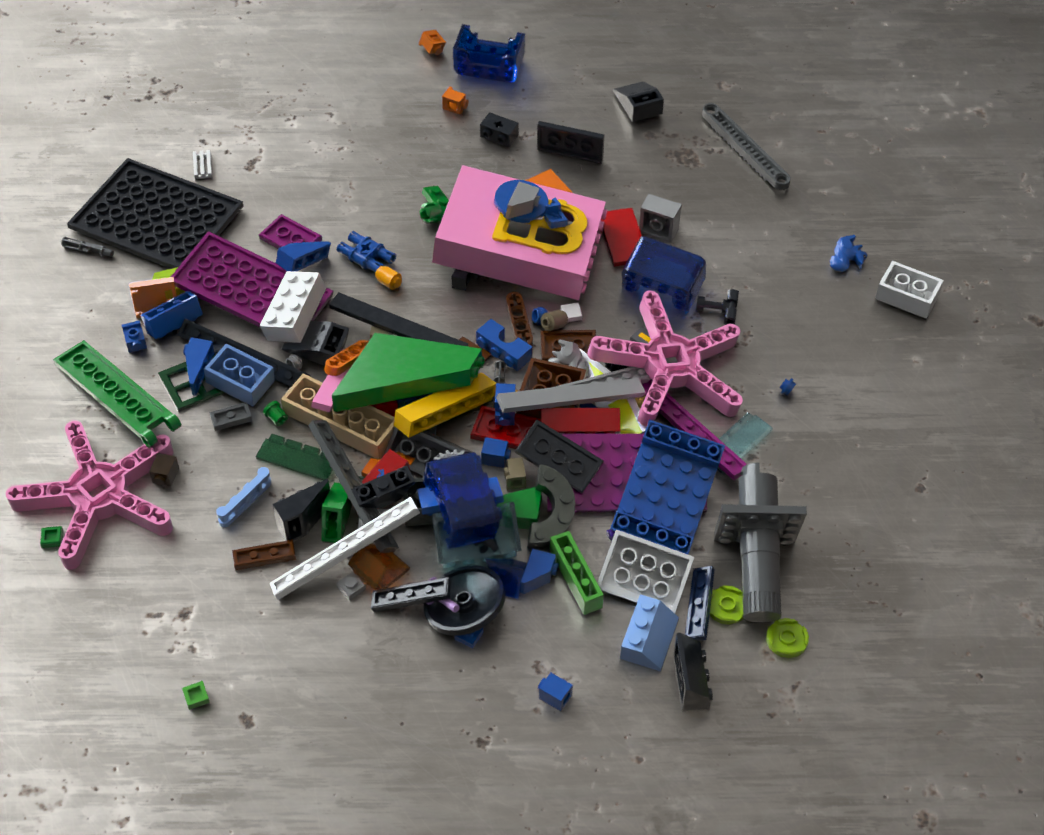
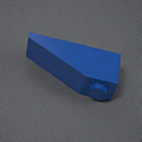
[276,241,331,272]
[183,337,215,396]

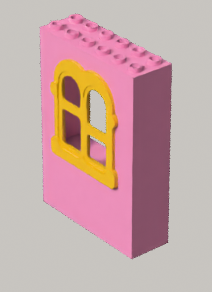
[432,165,607,300]

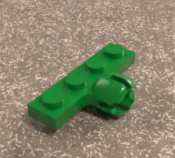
[419,186,449,224]

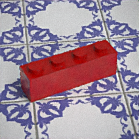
[541,408,620,434]

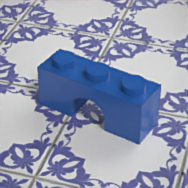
[476,319,533,372]

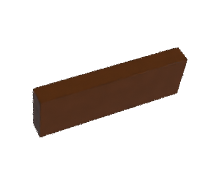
[232,539,296,571]

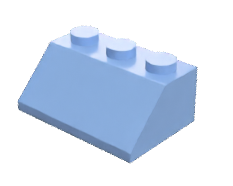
[620,594,679,672]

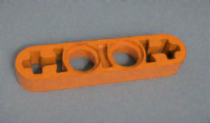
[324,340,369,376]

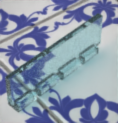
[717,412,773,475]

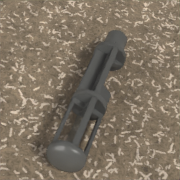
[61,237,114,257]
[492,360,506,408]

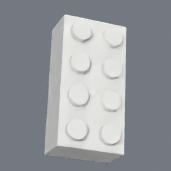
[260,271,326,343]

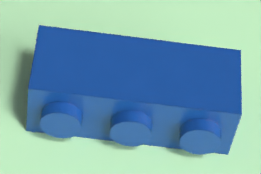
[141,291,203,339]

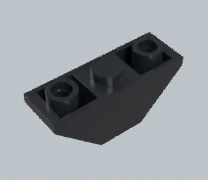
[351,465,415,508]

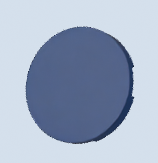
[494,180,548,223]

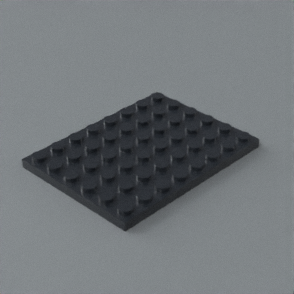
[67,158,244,269]

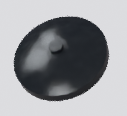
[423,565,506,636]

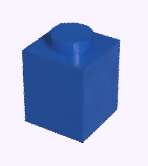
[481,437,511,468]
[538,673,573,711]

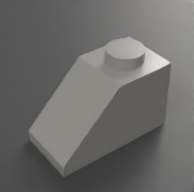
[505,181,541,219]

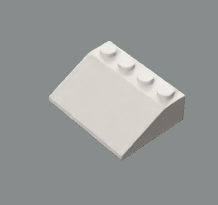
[597,530,694,613]

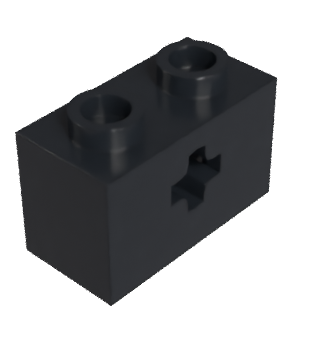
[480,112,519,147]

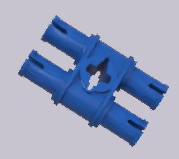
[337,231,396,273]

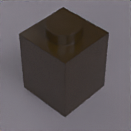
[149,453,179,487]

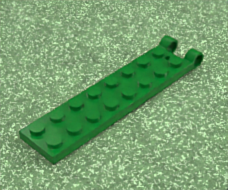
[53,340,182,448]

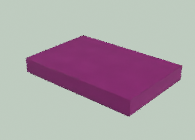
[259,214,322,249]

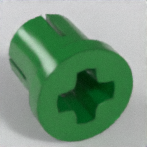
[263,401,288,426]

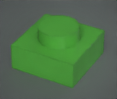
[182,681,210,710]

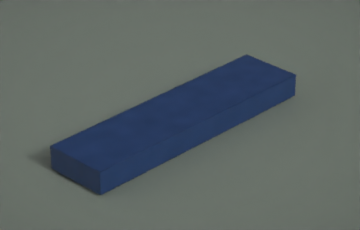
[685,566,715,641]

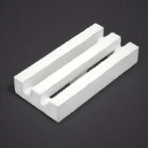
[193,150,212,179]

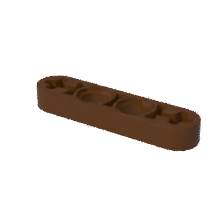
[506,292,533,347]

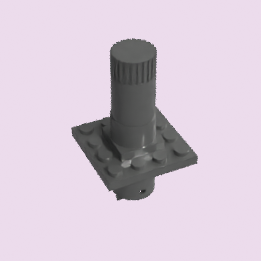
[714,463,807,623]

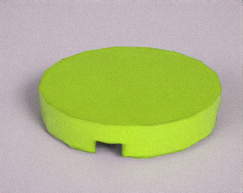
[710,585,744,625]
[766,618,809,658]

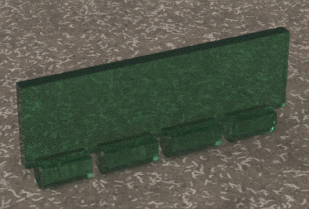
[256,434,333,480]

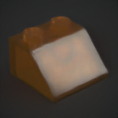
[348,544,410,590]

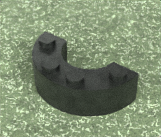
[527,464,575,548]

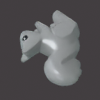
[548,339,588,376]

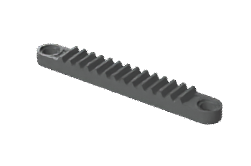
[702,103,791,190]

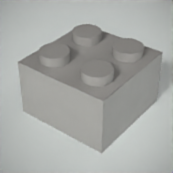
[639,194,682,243]

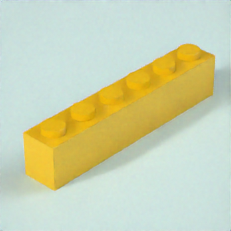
[394,372,496,438]

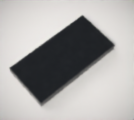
[537,121,605,163]
[515,420,604,494]

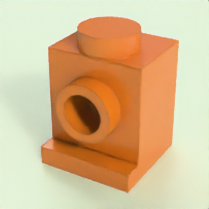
[418,30,446,55]
[442,86,469,114]

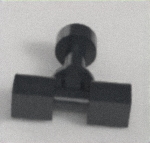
[696,289,739,325]

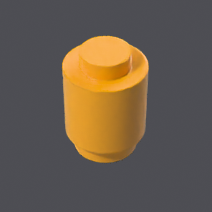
[375,266,402,290]

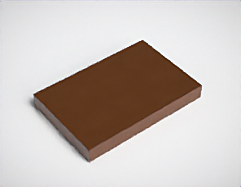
[540,330,598,362]

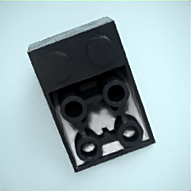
[613,81,664,122]
[282,321,349,366]
[273,479,330,541]

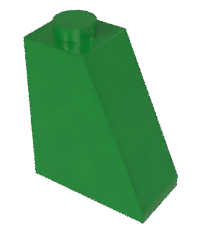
[321,482,352,543]
[486,487,542,530]

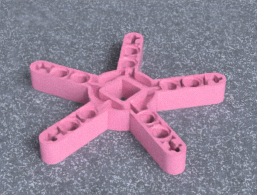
[587,290,743,426]
[6,420,173,570]

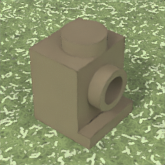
[504,457,526,490]

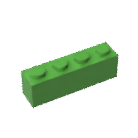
[550,531,604,615]

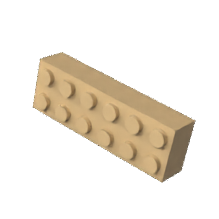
[281,374,395,459]

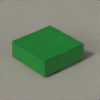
[40,526,63,548]

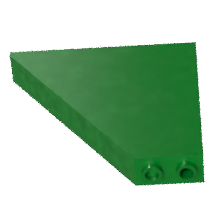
[332,333,485,412]

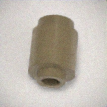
[541,310,568,331]

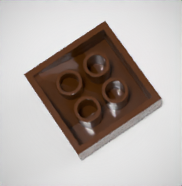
[516,358,587,419]

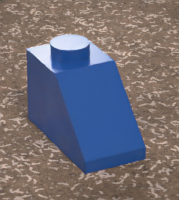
[521,549,559,594]

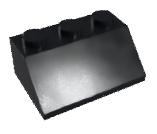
[673,633,713,711]

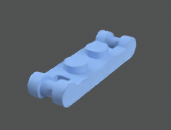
[216,467,271,527]

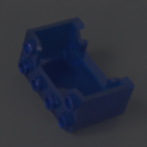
[453,24,525,82]
[621,236,706,312]
[423,452,503,549]

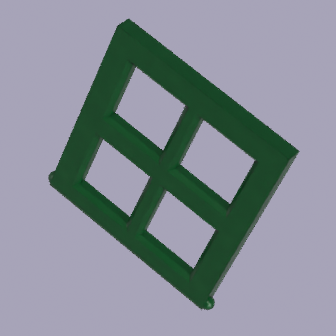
[158,354,225,412]

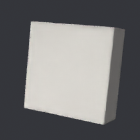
[560,303,582,322]

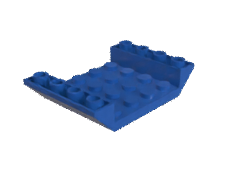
[610,419,725,555]

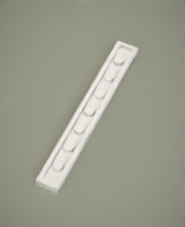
[270,497,420,600]

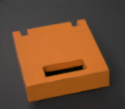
[129,277,177,318]

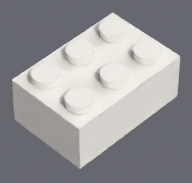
[875,261,944,319]

